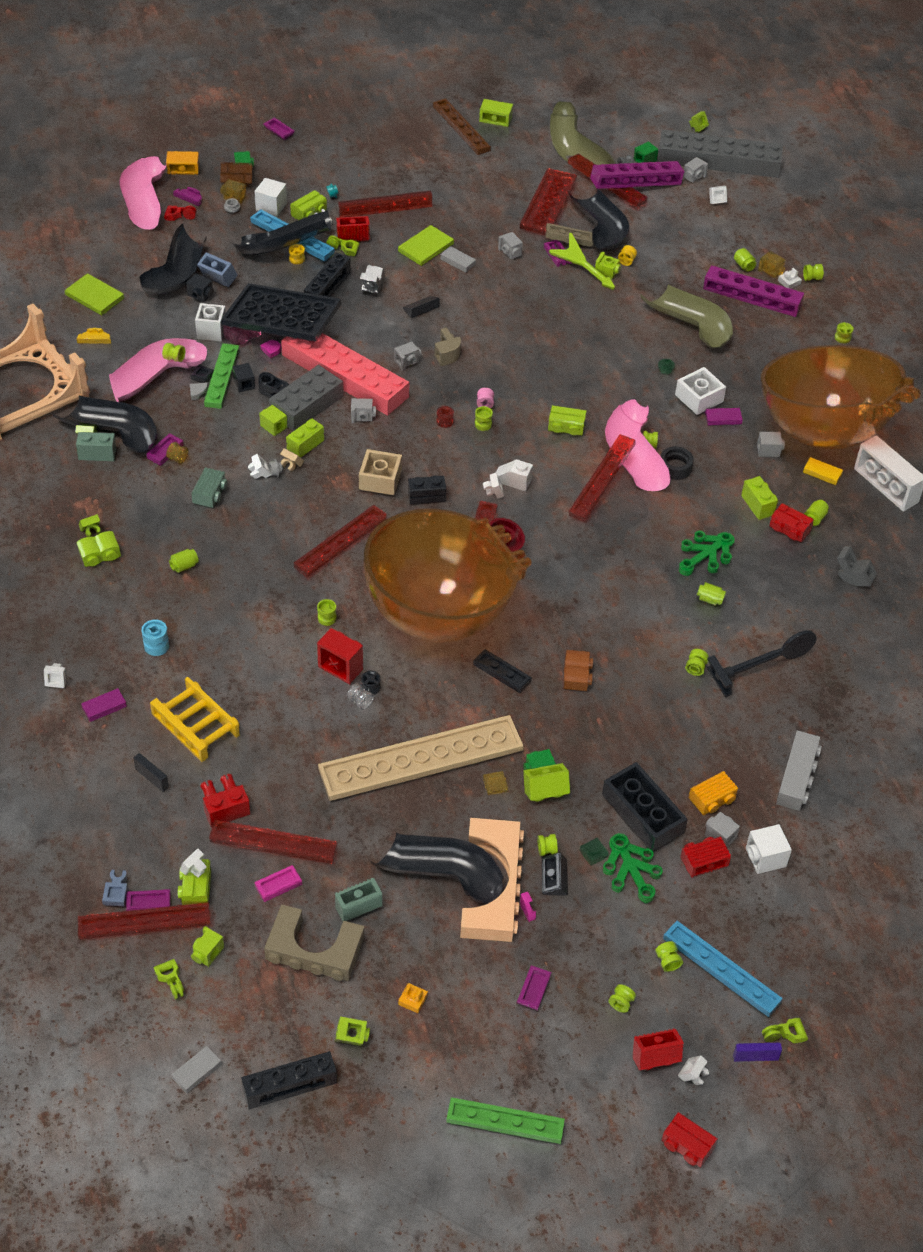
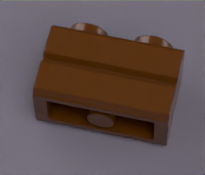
[220,162,252,187]

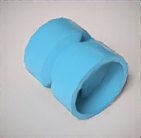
[141,620,169,656]

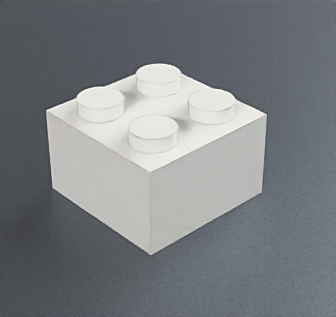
[675,367,726,415]

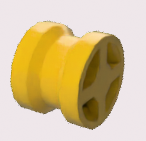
[289,244,305,264]
[618,245,637,266]

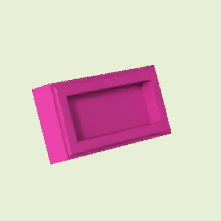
[254,865,302,902]

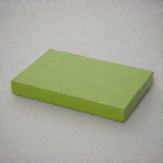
[398,225,454,266]
[64,273,124,316]

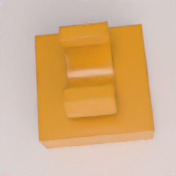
[398,983,428,1013]

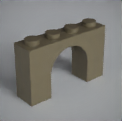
[264,904,364,981]

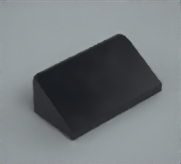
[403,296,440,318]
[542,852,568,896]

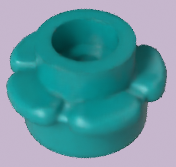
[326,184,339,198]

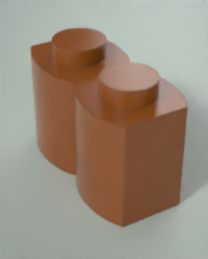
[563,650,593,691]

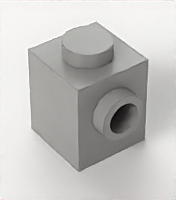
[757,432,785,457]
[705,812,740,847]

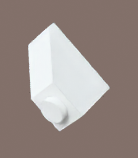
[496,459,533,491]

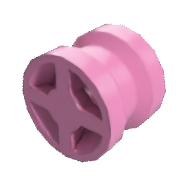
[477,388,494,409]

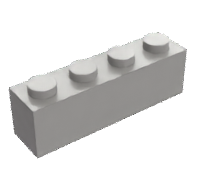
[776,730,822,811]

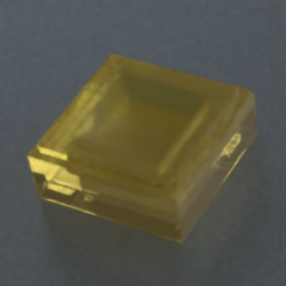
[483,771,508,795]

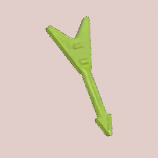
[549,233,615,290]

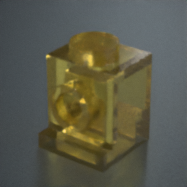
[220,179,246,204]
[758,251,785,278]

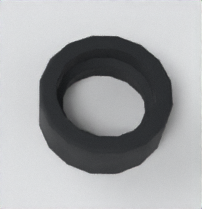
[660,446,694,480]

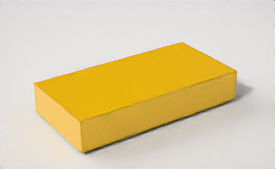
[803,457,843,485]

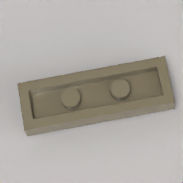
[545,223,593,247]

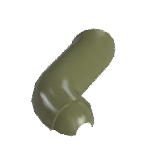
[550,101,617,177]
[640,284,733,348]

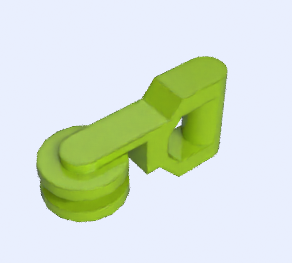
[326,235,360,257]
[153,959,184,999]
[762,1018,808,1043]

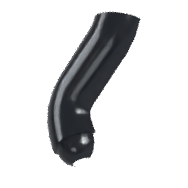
[568,189,630,251]
[233,211,331,255]
[139,223,207,295]
[51,395,158,453]
[370,832,504,904]

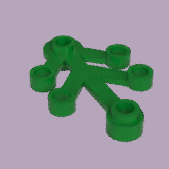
[679,531,735,576]
[603,833,663,903]

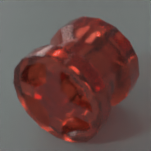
[436,406,454,428]

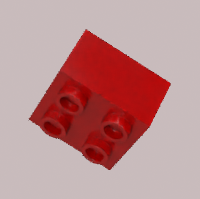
[317,628,363,685]

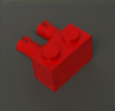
[200,774,250,828]

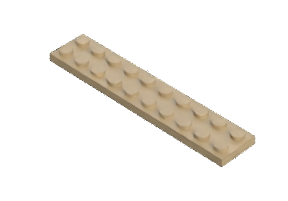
[318,715,523,801]

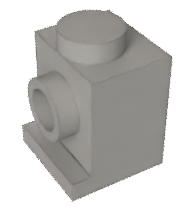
[683,157,708,183]
[498,232,523,259]
[394,341,422,371]
[351,398,376,423]

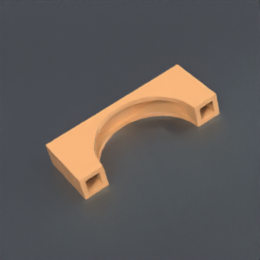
[460,818,524,942]

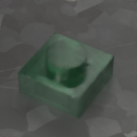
[579,838,609,866]

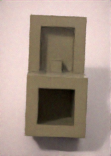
[434,327,461,366]

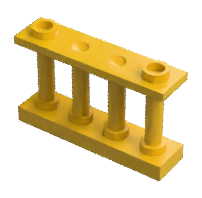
[150,677,240,762]

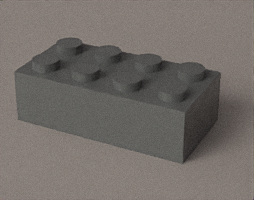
[269,365,343,431]

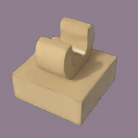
[280,448,304,472]

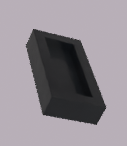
[133,753,169,792]

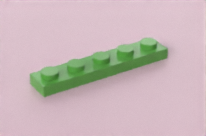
[204,343,239,409]
[446,1097,565,1144]

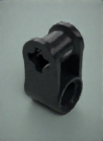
[258,372,289,398]

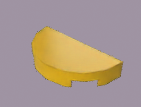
[76,328,111,344]

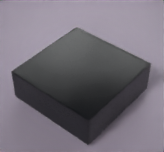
[191,365,214,383]

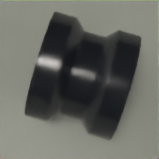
[361,670,381,695]

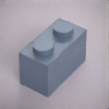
[197,252,238,287]

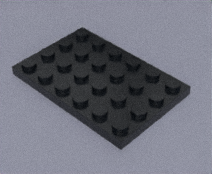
[221,283,341,341]

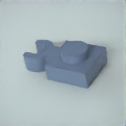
[102,870,128,906]

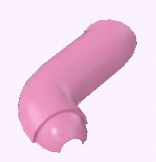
[119,156,166,229]
[109,338,207,402]
[605,400,670,491]

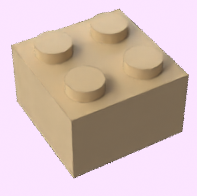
[359,449,402,495]

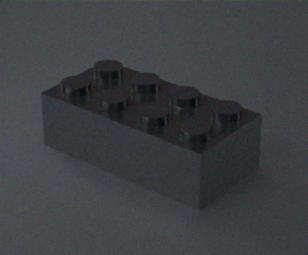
[602,762,688,852]

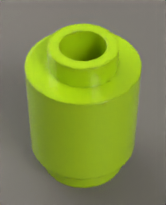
[734,248,756,272]
[804,500,829,526]
[169,549,199,573]
[697,582,726,606]

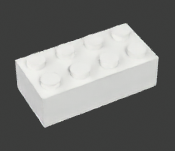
[854,435,923,512]

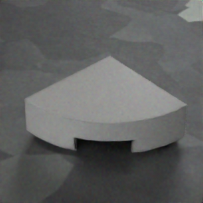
[190,383,208,400]

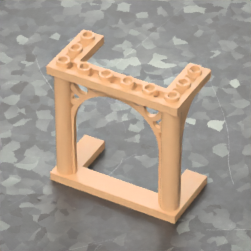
[0,304,90,440]

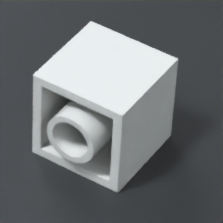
[255,178,287,216]
[195,303,226,342]
[746,824,791,874]

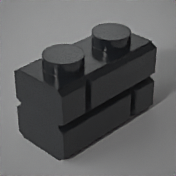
[408,475,446,505]

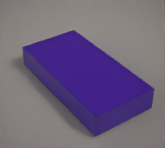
[733,1042,782,1062]

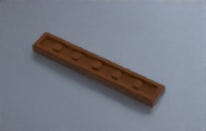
[433,98,491,155]

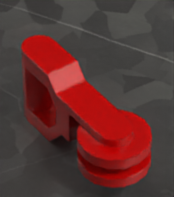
[164,206,197,221]

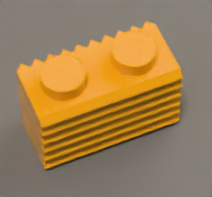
[166,151,200,175]
[688,771,738,815]

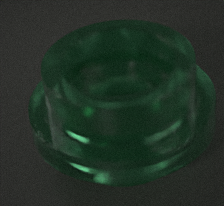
[658,359,675,374]

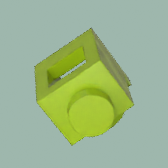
[595,252,621,279]
[191,926,224,967]
[335,1016,370,1046]

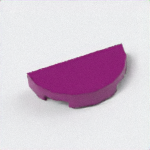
[173,187,202,206]

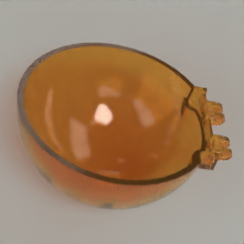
[761,345,921,450]
[363,509,532,643]

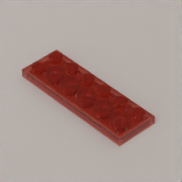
[520,168,577,235]

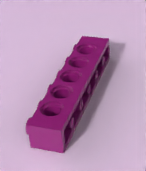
[590,161,685,189]
[703,265,804,317]

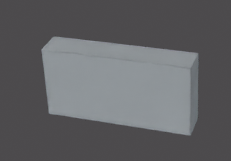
[440,246,476,272]
[171,1046,222,1094]

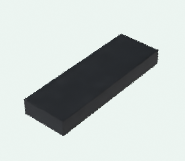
[473,649,532,693]

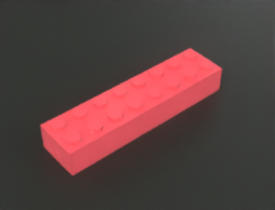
[281,333,409,416]

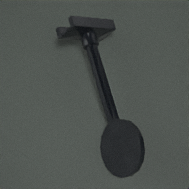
[707,630,817,697]

